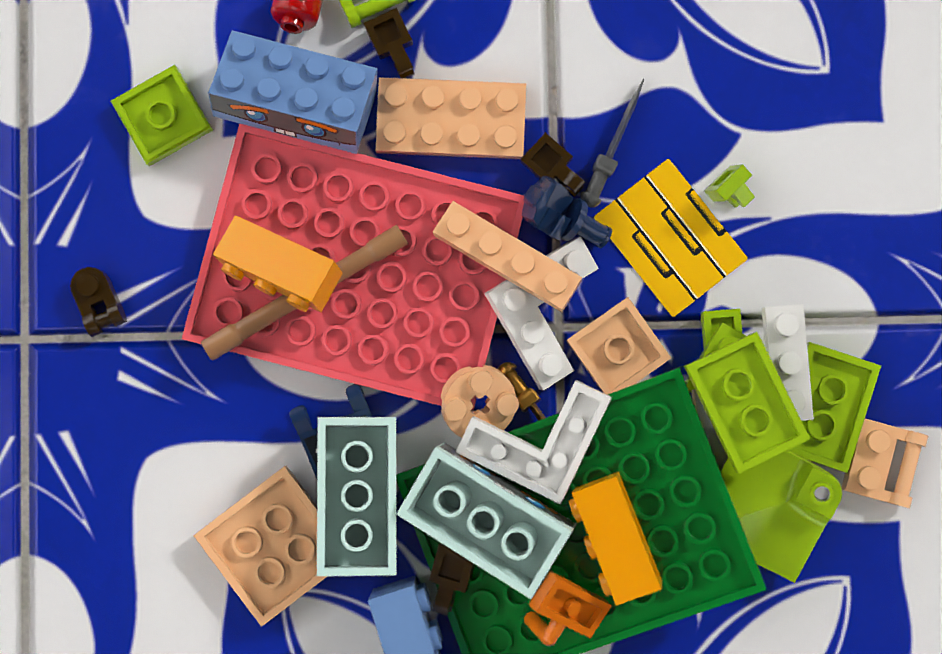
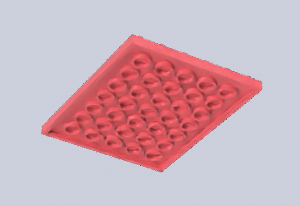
[182,123,524,411]

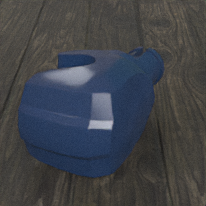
[521,176,612,248]

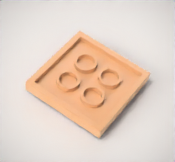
[193,465,327,627]

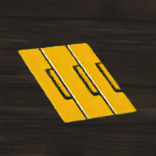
[594,159,747,317]

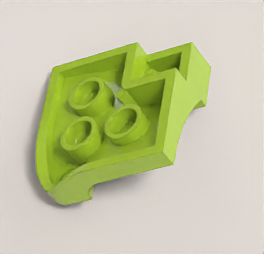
[721,450,842,583]

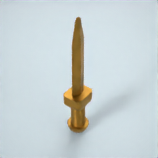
[498,362,546,420]

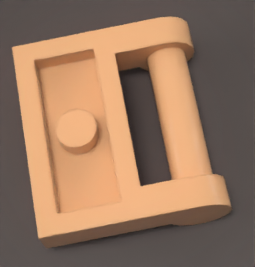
[841,418,928,509]

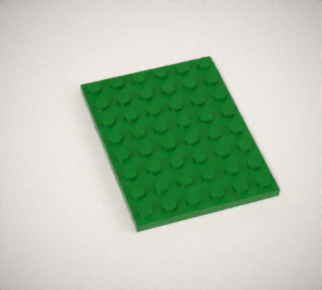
[396,367,767,654]

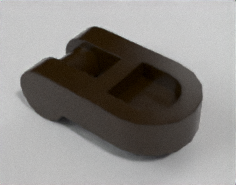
[70,267,127,337]

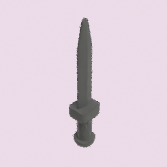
[580,79,644,208]

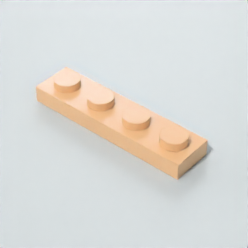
[433,201,582,312]

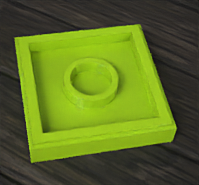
[111,64,213,167]

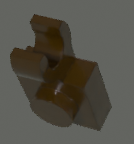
[363,8,415,78]
[520,132,585,197]
[429,543,475,616]

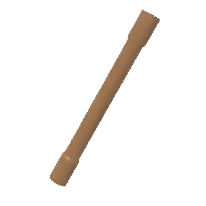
[201,225,408,361]

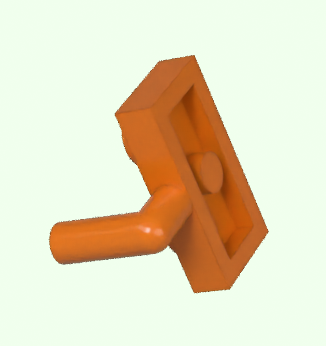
[524,571,612,646]

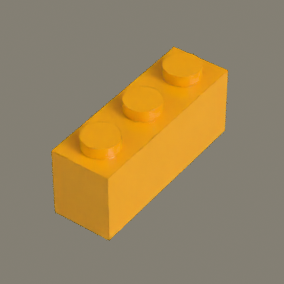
[213,215,343,313]
[569,471,662,606]

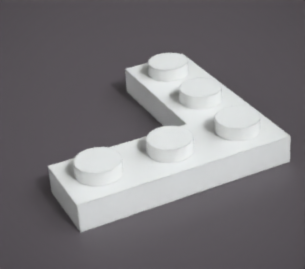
[484,237,599,390]
[692,304,814,428]
[456,380,612,504]

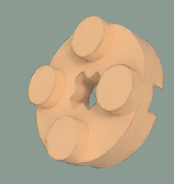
[441,365,519,438]

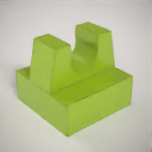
[704,164,755,207]

